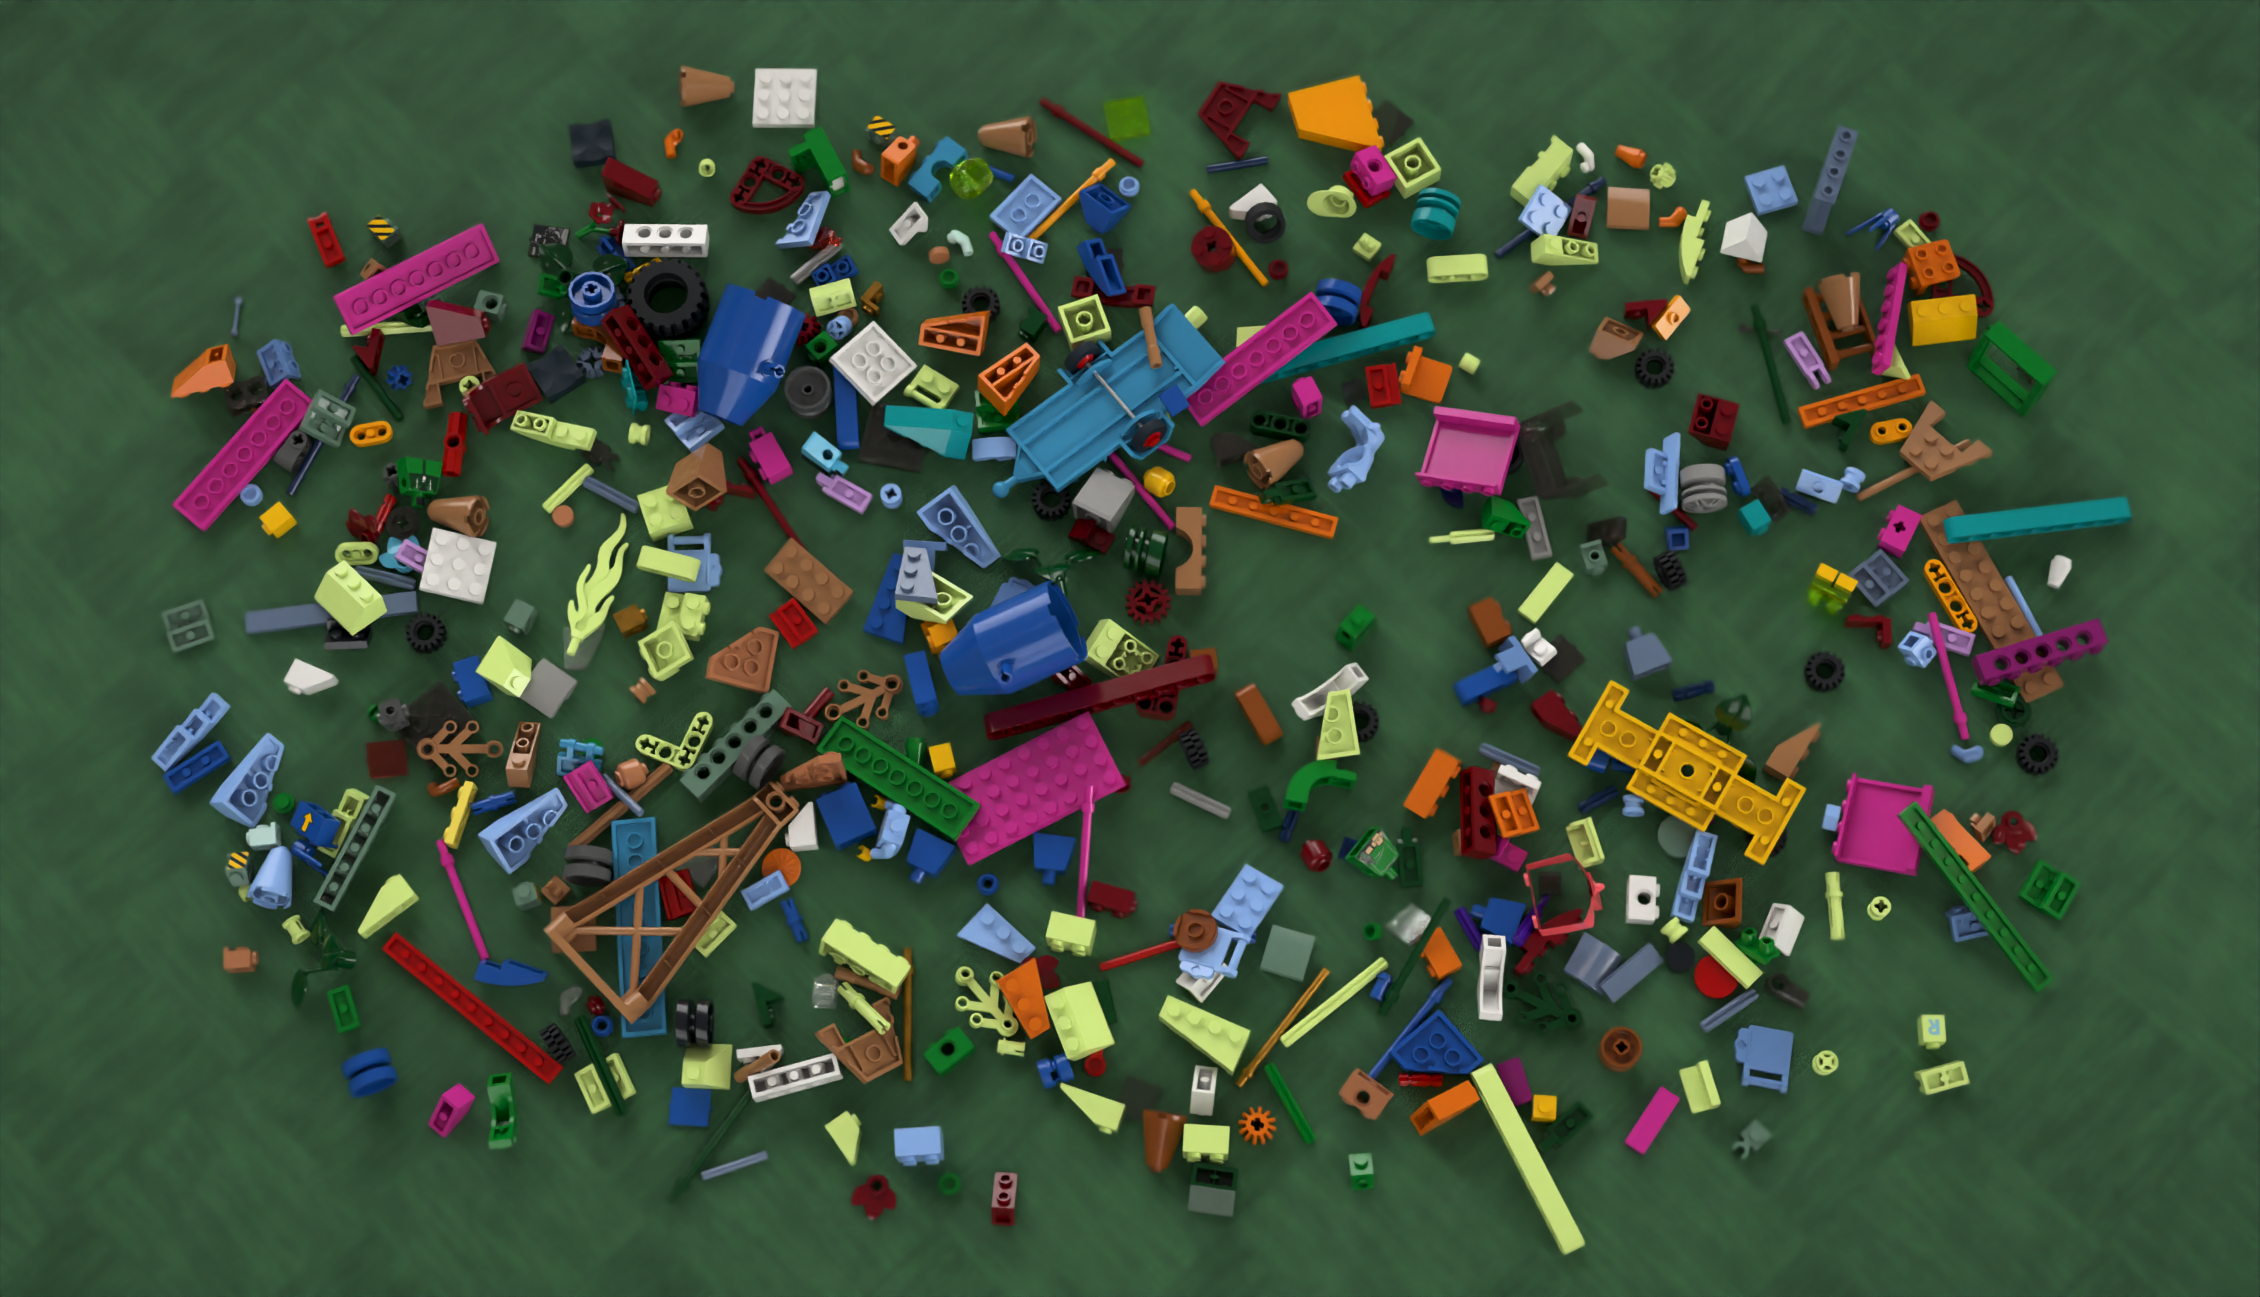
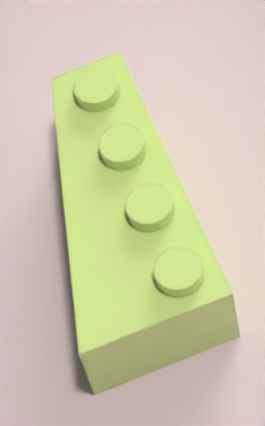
[818,918,911,994]
[1159,995,1250,1076]

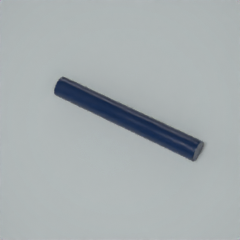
[1206,156,1268,174]

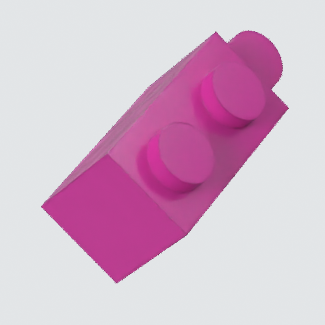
[748,426,793,485]

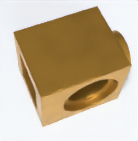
[613,604,649,639]

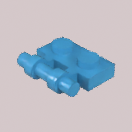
[556,738,604,776]

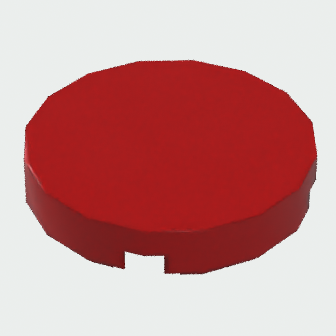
[1694,955,1738,999]

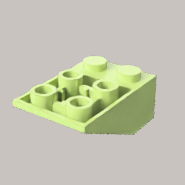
[1085,619,1160,679]

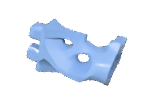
[1327,405,1385,493]

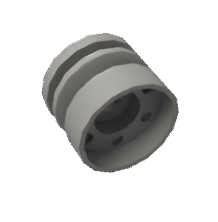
[1679,464,1728,513]

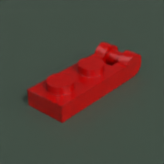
[307,211,346,268]

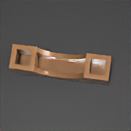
[1175,507,1206,595]

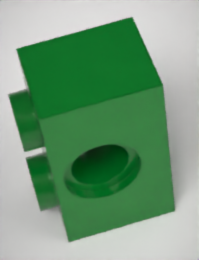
[923,1026,976,1078]

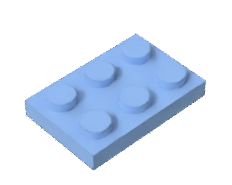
[989,173,1062,238]
[1211,864,1284,937]

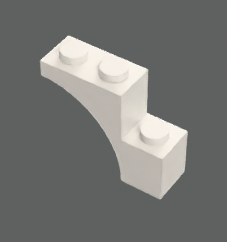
[1291,662,1369,721]
[1477,934,1506,1021]

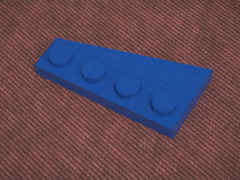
[863,553,907,646]

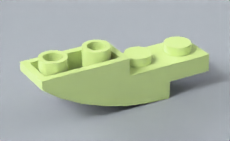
[1679,199,1711,285]
[510,410,597,451]

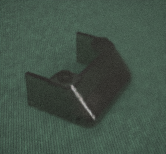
[1518,400,1608,501]

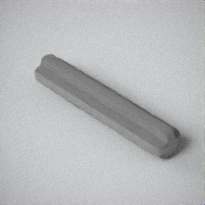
[790,239,842,285]
[1170,782,1231,819]

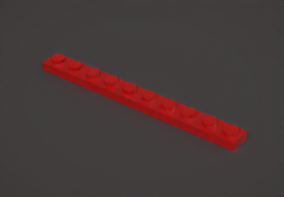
[382,932,564,1085]

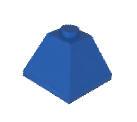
[1079,182,1132,234]

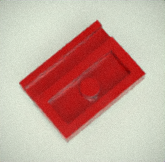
[1342,170,1391,209]
[1365,363,1402,409]
[768,598,819,650]
[659,868,697,921]

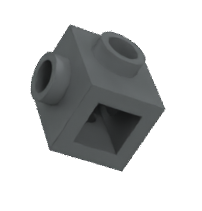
[377,698,410,732]

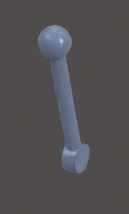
[230,296,243,337]

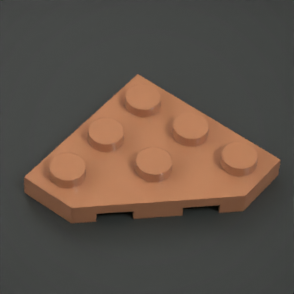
[705,626,779,694]
[780,752,849,792]

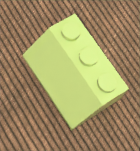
[314,560,387,636]
[1044,981,1115,1061]

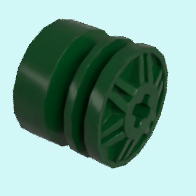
[1123,525,1169,576]

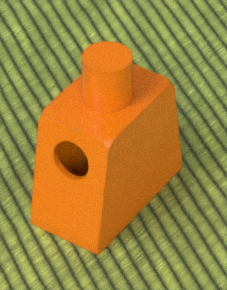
[881,136,920,187]

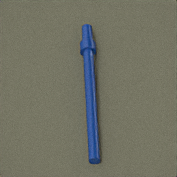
[1368,976,1453,1080]

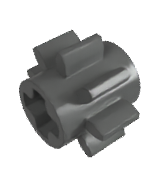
[381,461,399,488]

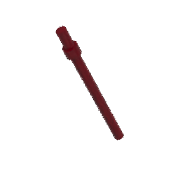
[1039,97,1145,168]
[736,457,806,549]

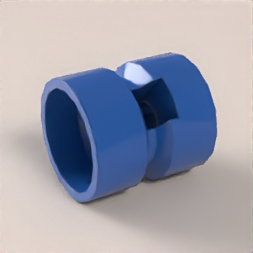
[1036,1052,1075,1090]

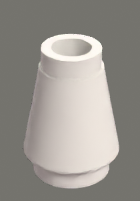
[2047,555,2072,589]

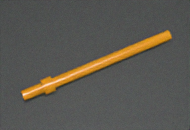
[1027,158,1116,240]
[1189,189,1269,287]

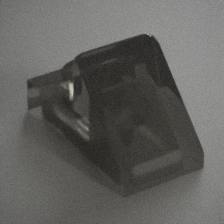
[1587,516,1627,548]

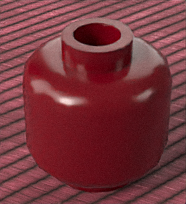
[1300,839,1333,872]

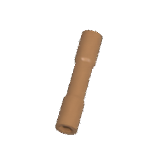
[1139,306,1163,369]
[834,965,901,1000]
[734,1049,780,1083]

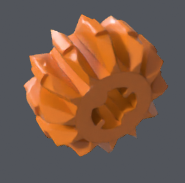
[1238,1106,1276,1146]

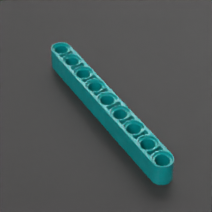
[1260,312,1436,384]
[1942,497,2132,544]

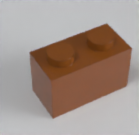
[1467,596,1512,650]

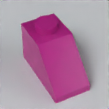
[428,1083,475,1138]

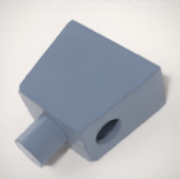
[1623,626,1673,682]

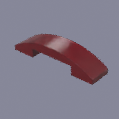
[1359,253,1396,330]
[1071,276,1157,308]

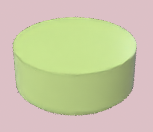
[1989,724,2013,747]

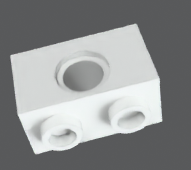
[1625,875,1660,925]

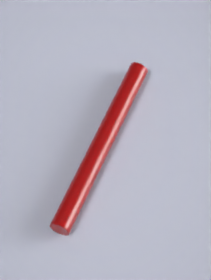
[1099,939,1180,972]

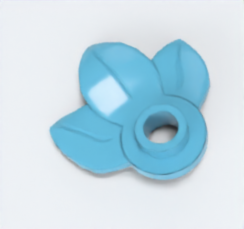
[379,535,420,573]

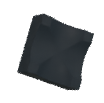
[568,119,616,169]
[526,344,586,404]

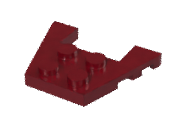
[1198,81,1282,160]

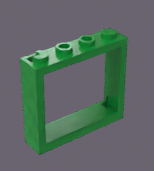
[1966,321,2058,417]

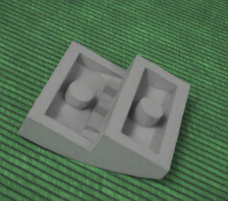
[520,658,579,718]

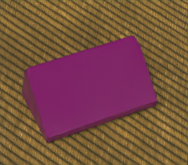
[520,309,555,354]
[1496,1057,1533,1107]

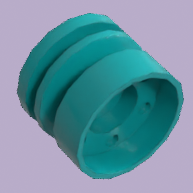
[1410,188,1461,240]

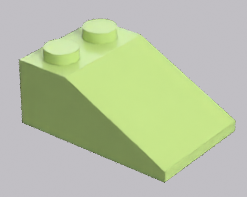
[896,571,973,624]

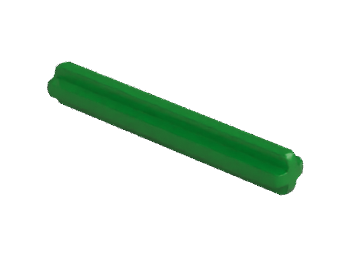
[1264,1063,1316,1145]

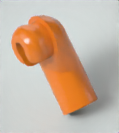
[664,128,684,159]
[1658,206,1687,228]

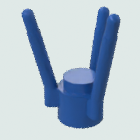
[1845,208,1899,251]
[291,838,338,877]

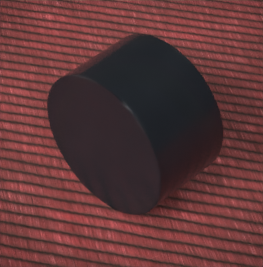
[1664,942,1695,974]

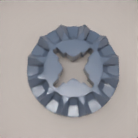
[576,346,607,378]

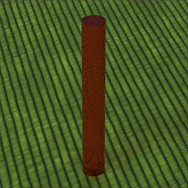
[1137,721,1193,767]

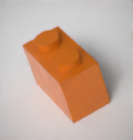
[1414,927,1462,982]

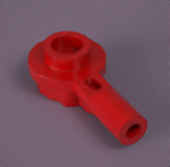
[1084,1049,1106,1077]

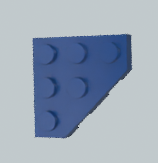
[1388,1010,1484,1076]

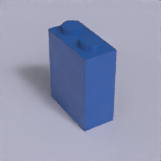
[903,650,940,717]
[815,782,878,851]

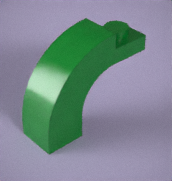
[1283,760,1357,812]
[487,1072,518,1149]

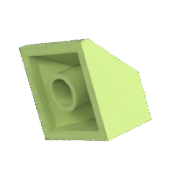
[475,636,532,698]
[682,1044,733,1090]

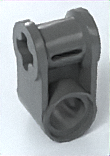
[274,430,313,473]

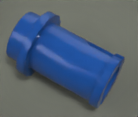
[1369,972,1393,1002]

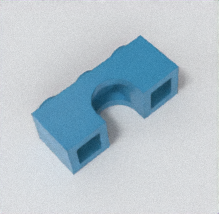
[908,136,969,203]

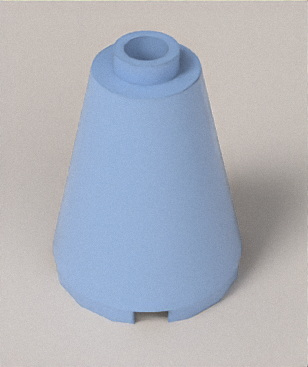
[247,846,293,909]

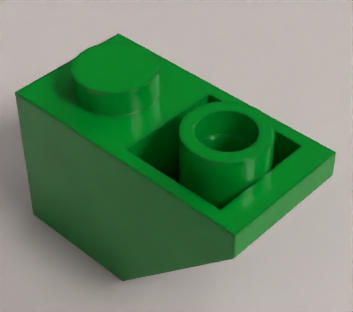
[1481,496,1531,539]

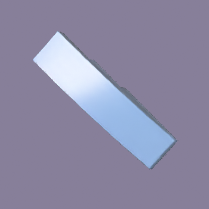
[151,692,231,772]
[1670,829,1718,924]

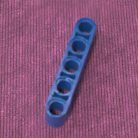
[833,353,860,451]

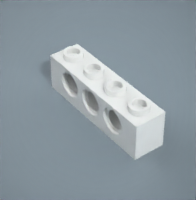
[622,224,710,257]
[748,1053,843,1103]

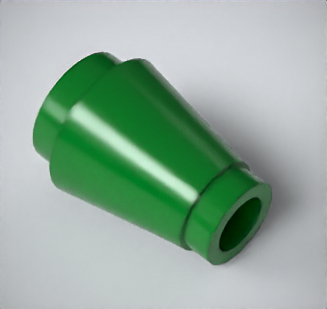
[905,737,926,766]

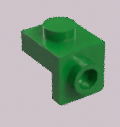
[536,272,569,300]
[1348,1153,1374,1190]

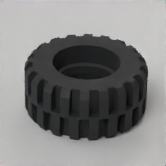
[627,258,710,341]

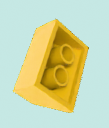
[1907,294,1978,347]

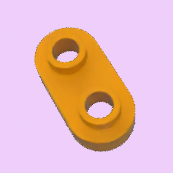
[1869,418,1913,445]
[350,421,393,447]

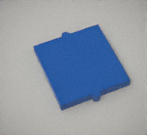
[668,1087,712,1127]

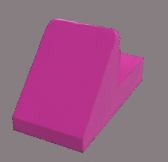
[1489,834,1528,873]

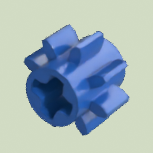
[385,364,413,391]

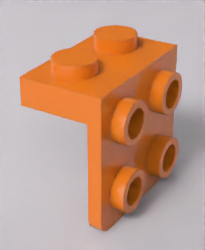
[1901,239,1960,296]
[1398,346,1452,404]

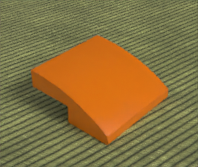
[1488,788,1540,839]

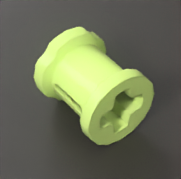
[1867,896,1891,921]
[282,915,311,944]

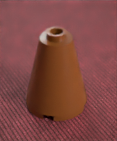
[1142,1109,1187,1173]

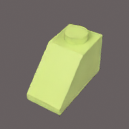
[825,1111,862,1166]

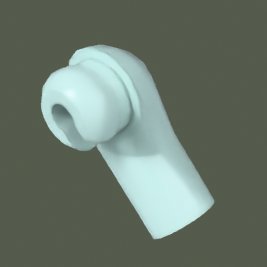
[947,230,974,256]

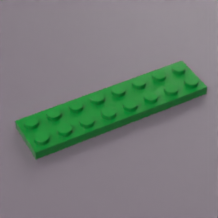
[816,715,981,842]

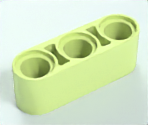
[1426,254,1488,283]
[636,546,701,583]

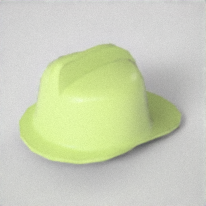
[1307,185,1357,218]

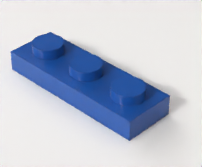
[162,740,231,795]

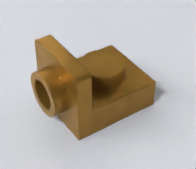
[860,281,884,318]

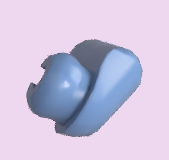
[1949,744,1984,763]

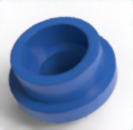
[977,873,999,896]
[591,1015,614,1037]

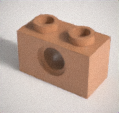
[1338,1068,1394,1120]

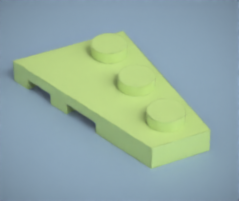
[1316,689,1360,761]

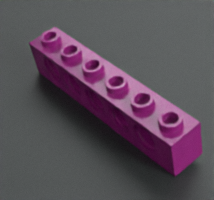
[1971,618,2109,686]

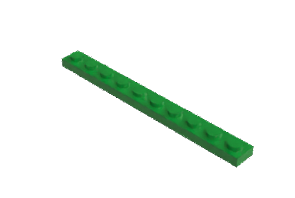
[1896,801,2054,993]

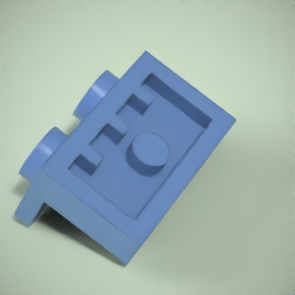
[257,339,301,388]
[1944,906,1989,942]

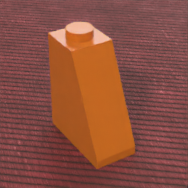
[1409,1080,1480,1136]

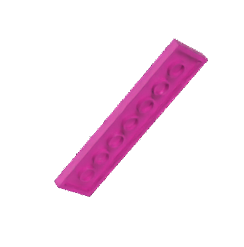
[332,223,500,335]
[1186,291,1337,427]
[172,378,312,532]

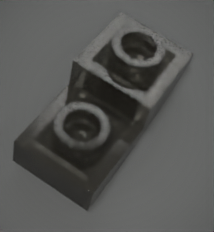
[1750,475,1792,524]

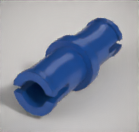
[470,790,517,816]
[780,898,810,944]

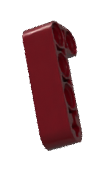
[1135,635,1187,721]

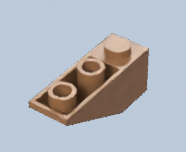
[505,721,541,788]
[1762,722,1821,783]

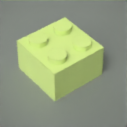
[1384,137,1441,199]
[1058,294,1112,351]
[637,485,694,542]
[1045,911,1097,957]
[1183,1124,1230,1164]

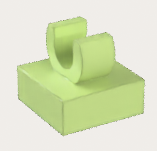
[1352,233,1382,262]

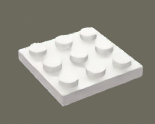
[752,69,817,128]
[829,321,917,406]
[419,527,497,605]

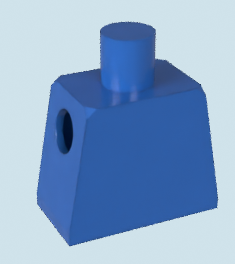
[906,828,956,885]
[1033,832,1076,886]
[1470,898,1526,948]

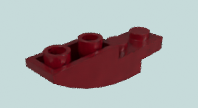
[1513,908,1583,978]

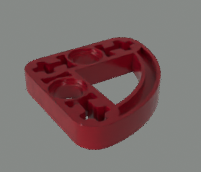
[730,156,806,215]
[1931,254,1994,318]

